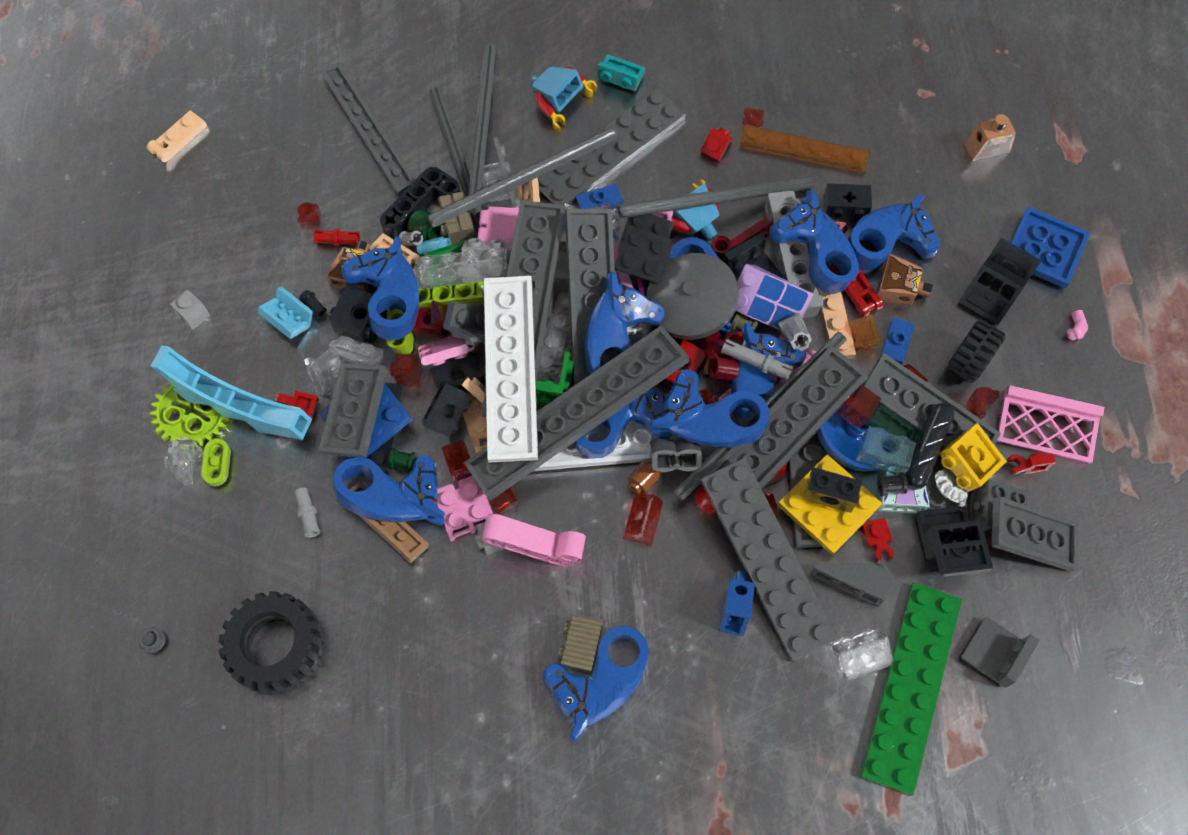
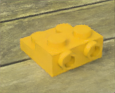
[939,423,1007,492]

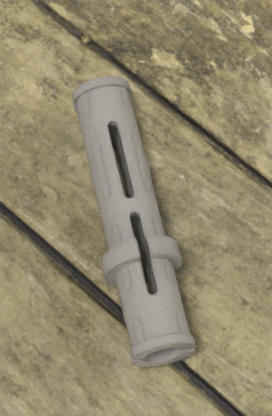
[721,339,793,380]

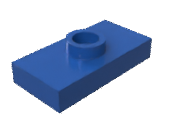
[576,183,624,209]
[881,317,916,365]

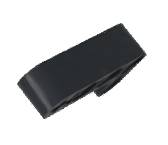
[380,167,460,240]

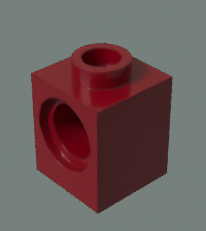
[413,308,446,339]

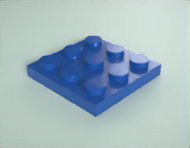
[1011,207,1090,289]
[318,384,413,458]

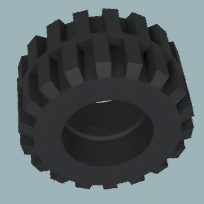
[948,319,1006,383]

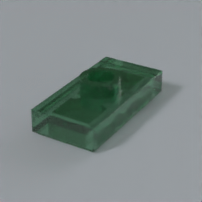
[865,404,918,451]

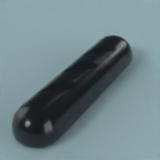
[905,403,954,490]

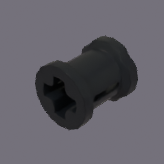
[877,472,908,496]

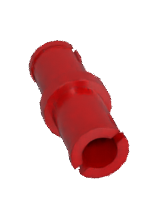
[313,229,361,246]

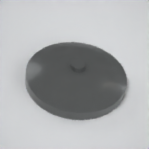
[646,253,739,340]

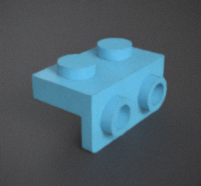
[258,287,313,339]

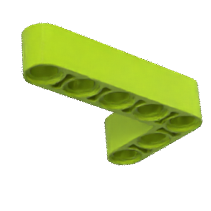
[386,279,484,357]

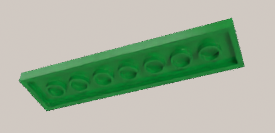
[860,582,962,796]

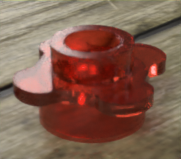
[743,108,765,129]
[297,202,319,224]

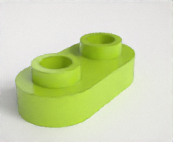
[201,438,231,486]

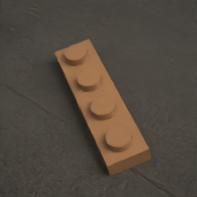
[350,481,428,563]

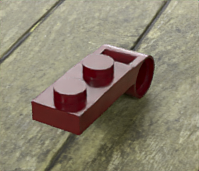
[711,217,771,261]
[698,331,739,381]

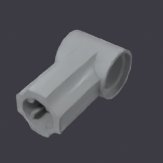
[778,313,812,351]

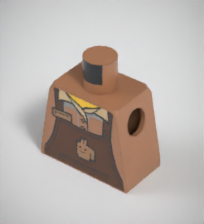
[964,114,1016,161]
[326,241,373,294]
[877,254,933,305]

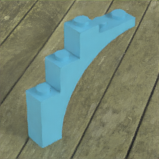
[150,345,312,440]

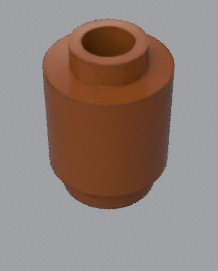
[627,459,661,494]

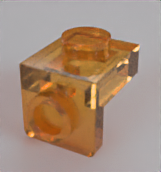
[849,314,885,350]

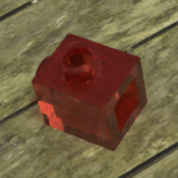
[390,354,422,387]
[839,385,882,428]

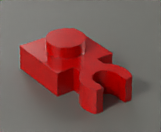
[861,518,894,563]

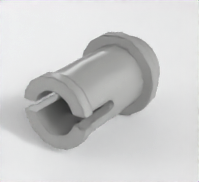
[398,231,423,248]

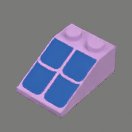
[736,264,814,330]

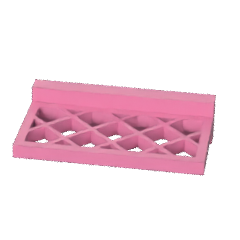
[997,385,1105,464]

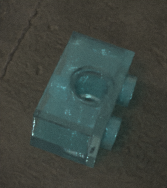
[856,426,916,475]

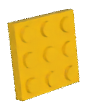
[778,454,883,555]

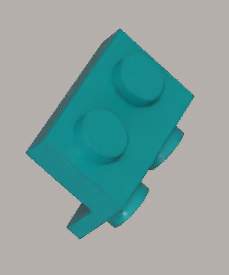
[597,54,645,91]

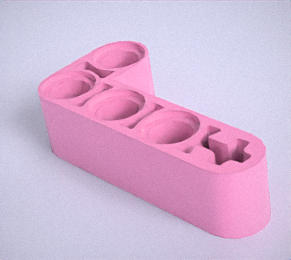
[481,514,586,566]

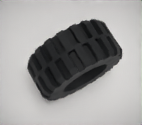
[218,591,325,695]

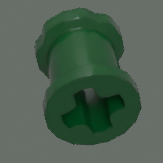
[388,448,418,473]

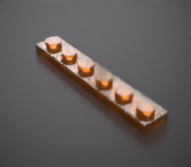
[740,125,870,173]

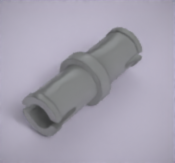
[293,488,320,538]

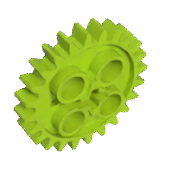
[150,382,230,450]

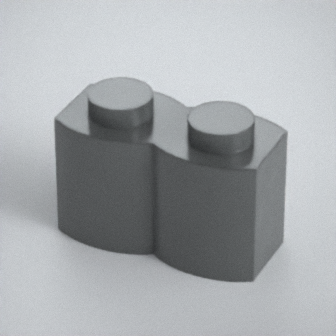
[650,438,702,472]

